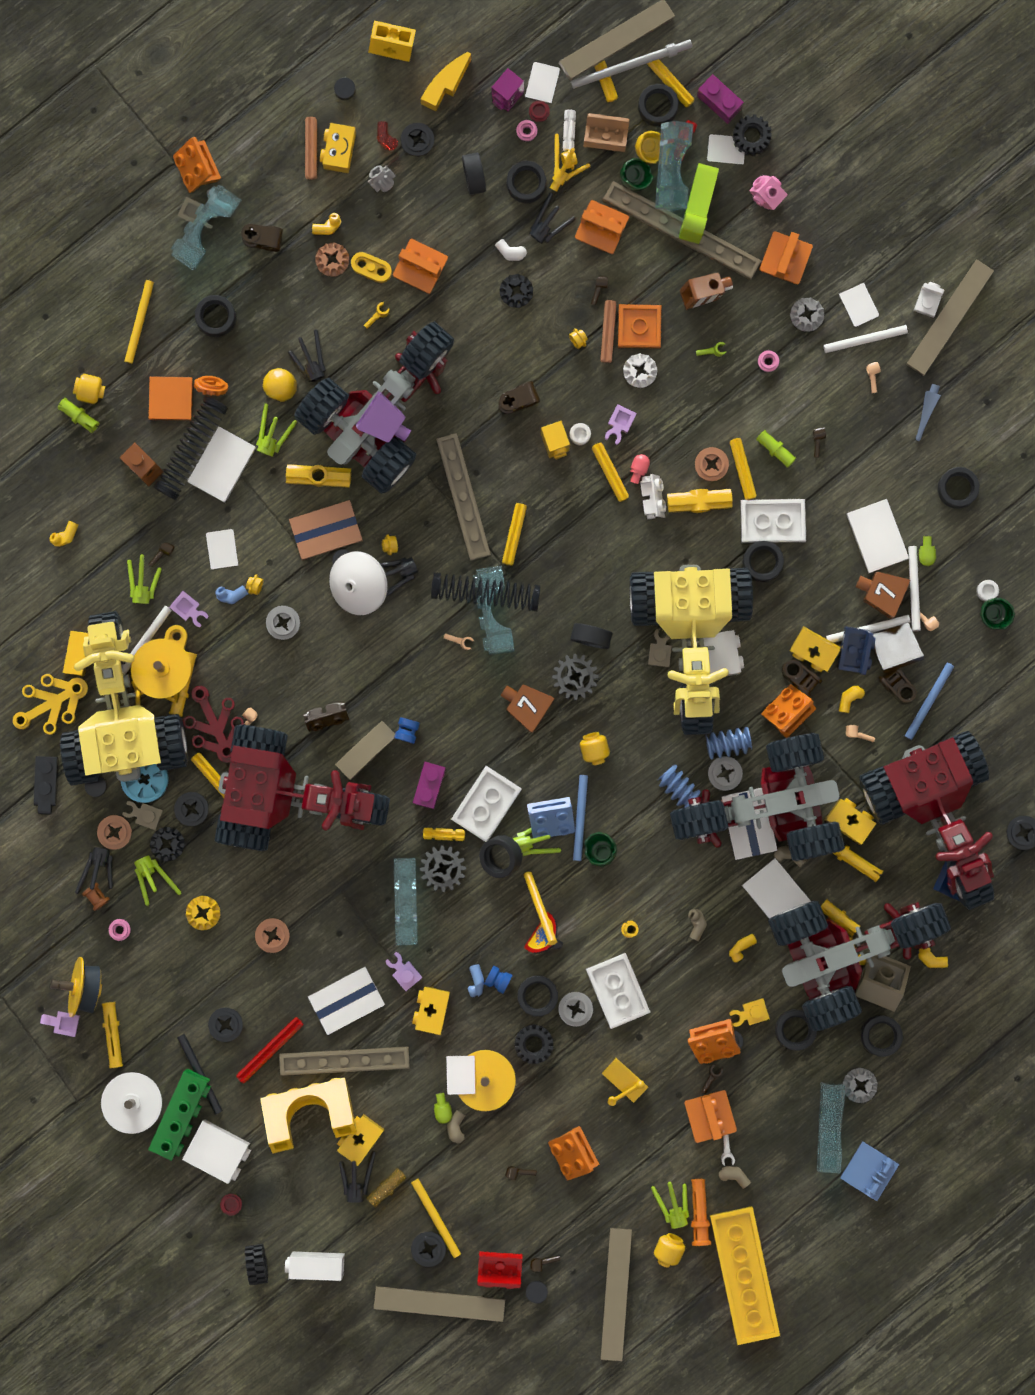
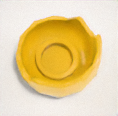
[635,131,667,164]
[262,368,297,402]

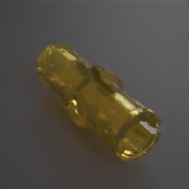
[366,1168,407,1208]

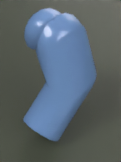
[215,585,248,604]
[468,964,484,997]

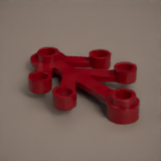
[183,686,244,763]

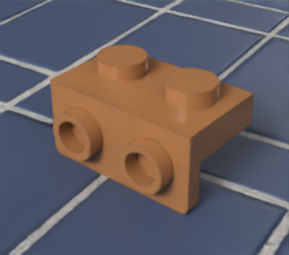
[583,113,629,152]

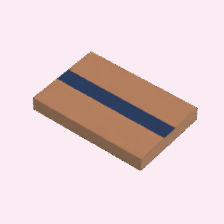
[289,500,363,560]

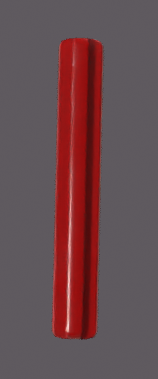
[236,1017,303,1083]

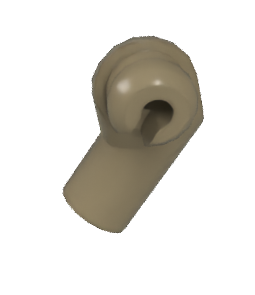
[688,909,707,942]

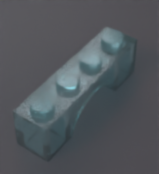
[655,121,693,211]
[171,185,242,270]
[473,566,514,655]
[394,858,418,945]
[817,1083,845,1173]

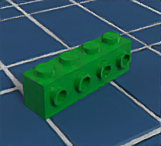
[148,1068,211,1161]

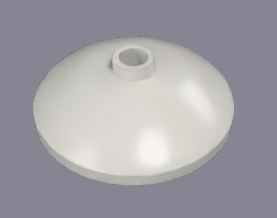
[330,551,387,615]

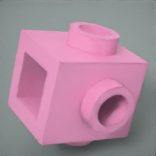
[749,175,788,210]

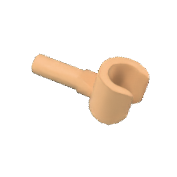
[866,362,881,393]
[920,612,939,631]
[444,634,474,650]
[242,708,257,726]
[846,725,875,742]

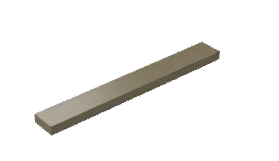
[603,181,761,280]

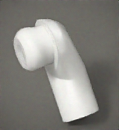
[495,239,527,261]

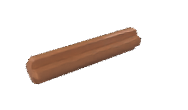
[305,117,317,180]
[600,300,616,363]

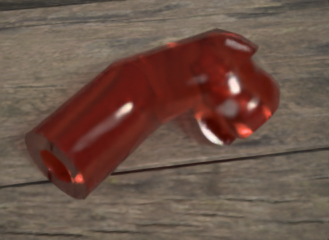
[377,121,398,150]

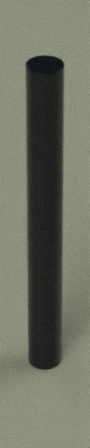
[177,1034,223,1115]

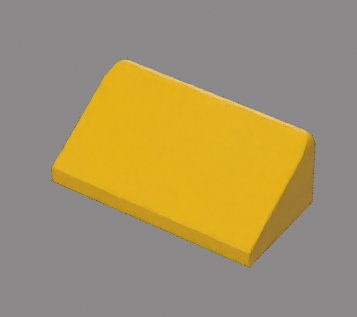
[63,631,89,676]
[602,1058,648,1103]

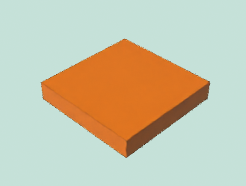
[618,304,661,348]
[149,377,193,421]

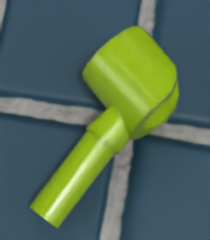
[696,342,727,357]

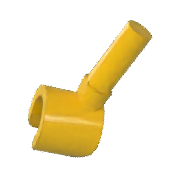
[364,302,389,329]

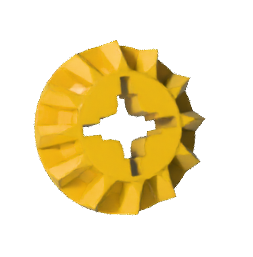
[186,896,220,930]

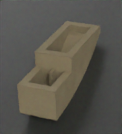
[335,721,395,780]

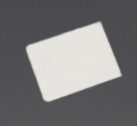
[525,62,560,103]
[707,134,746,164]
[839,283,879,326]
[206,529,238,569]
[446,1056,475,1095]

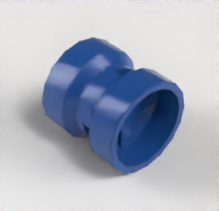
[394,717,420,744]
[484,965,512,994]

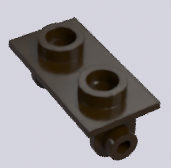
[303,701,350,732]

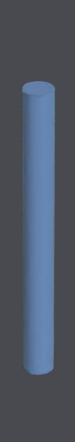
[905,663,954,740]
[573,775,588,861]

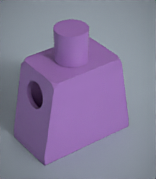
[356,391,411,443]

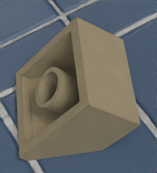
[855,955,911,1012]

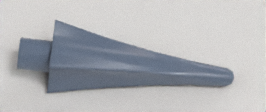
[916,384,941,441]

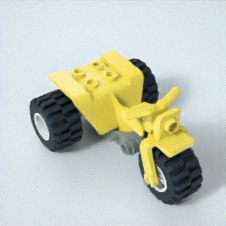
[630,565,753,735]
[60,611,188,786]

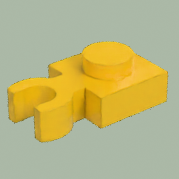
[729,998,770,1027]

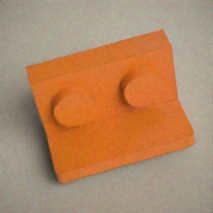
[173,137,221,193]
[575,200,629,254]
[760,231,813,285]
[393,239,448,294]
[761,684,816,738]
[688,1019,741,1064]
[684,1090,737,1143]
[548,1126,600,1180]

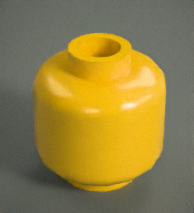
[73,374,106,404]
[580,732,610,765]
[654,1233,685,1267]

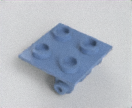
[840,1141,899,1201]

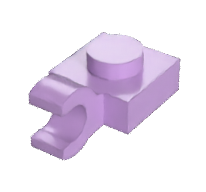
[40,1011,80,1037]

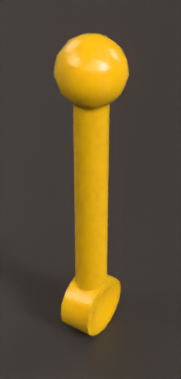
[608,1080,645,1106]

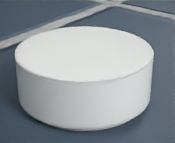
[570,423,591,445]
[977,580,999,601]

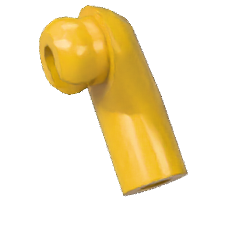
[49,521,78,547]

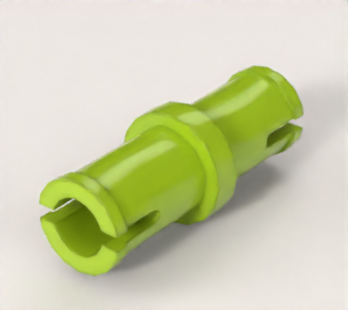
[57,398,99,433]
[756,430,796,468]

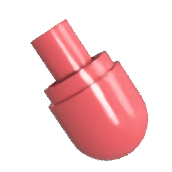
[630,454,650,484]

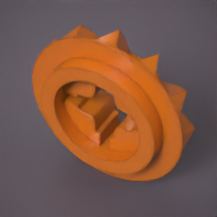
[194,376,228,396]

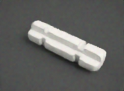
[563,110,576,151]

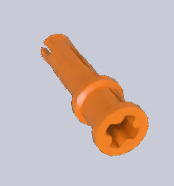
[691,1179,711,1246]

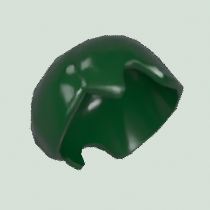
[620,158,654,191]
[980,598,1015,630]
[584,832,617,867]

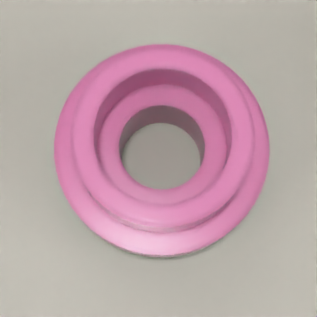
[516,120,537,141]
[758,351,779,372]
[109,919,131,941]

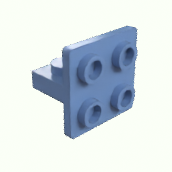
[527,797,575,838]

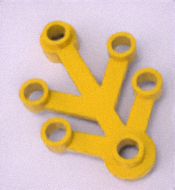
[13,674,88,735]

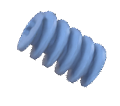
[706,727,752,760]
[656,765,701,808]

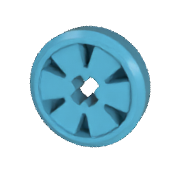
[121,764,169,803]

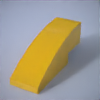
[421,52,471,111]

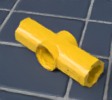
[286,465,351,488]
[667,489,732,513]

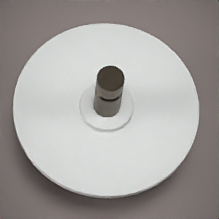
[101,1072,162,1134]

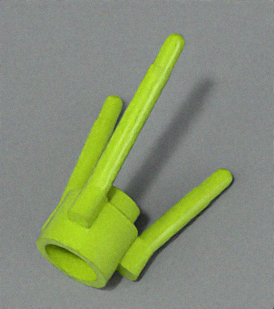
[256,404,297,457]
[127,554,161,604]
[513,828,561,856]
[134,855,181,906]
[651,1182,689,1229]

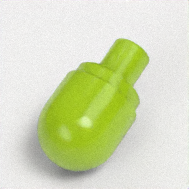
[919,536,936,566]
[434,1093,452,1124]

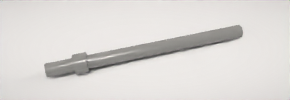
[571,39,692,89]

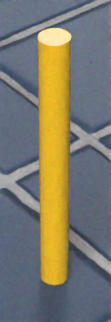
[124,280,154,364]
[524,872,557,945]
[411,1179,461,1258]

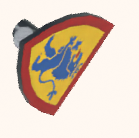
[524,912,563,954]

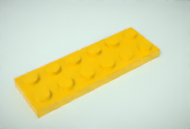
[710,1206,780,1345]

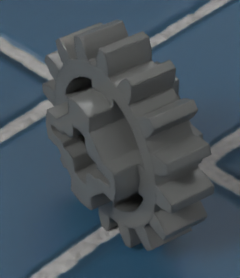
[552,654,599,700]
[420,845,466,892]

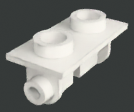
[640,474,666,519]

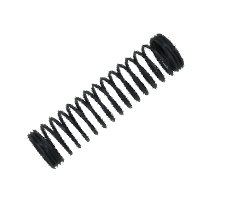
[153,395,229,500]
[431,572,541,612]

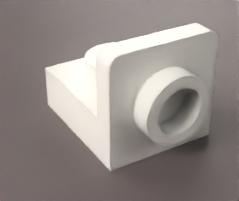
[914,282,944,318]

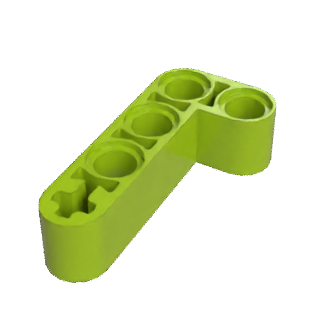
[679,163,719,244]

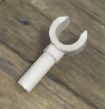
[721,1135,735,1166]

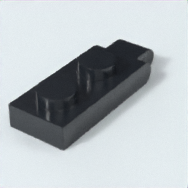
[34,756,58,815]

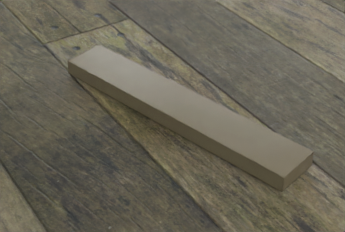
[559,0,675,81]
[906,259,994,376]
[436,433,491,561]
[279,1047,410,1076]
[600,1228,632,1361]
[374,1286,505,1322]

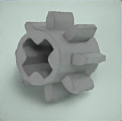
[368,166,395,192]

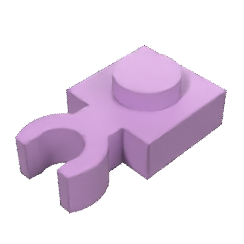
[605,404,637,445]
[170,591,209,627]
[386,952,423,991]

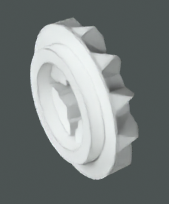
[623,353,657,388]

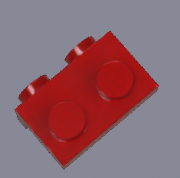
[477,1251,523,1289]

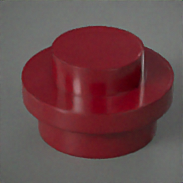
[529,101,550,122]
[220,1193,242,1216]

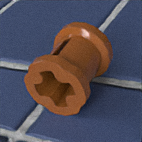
[82,883,110,911]

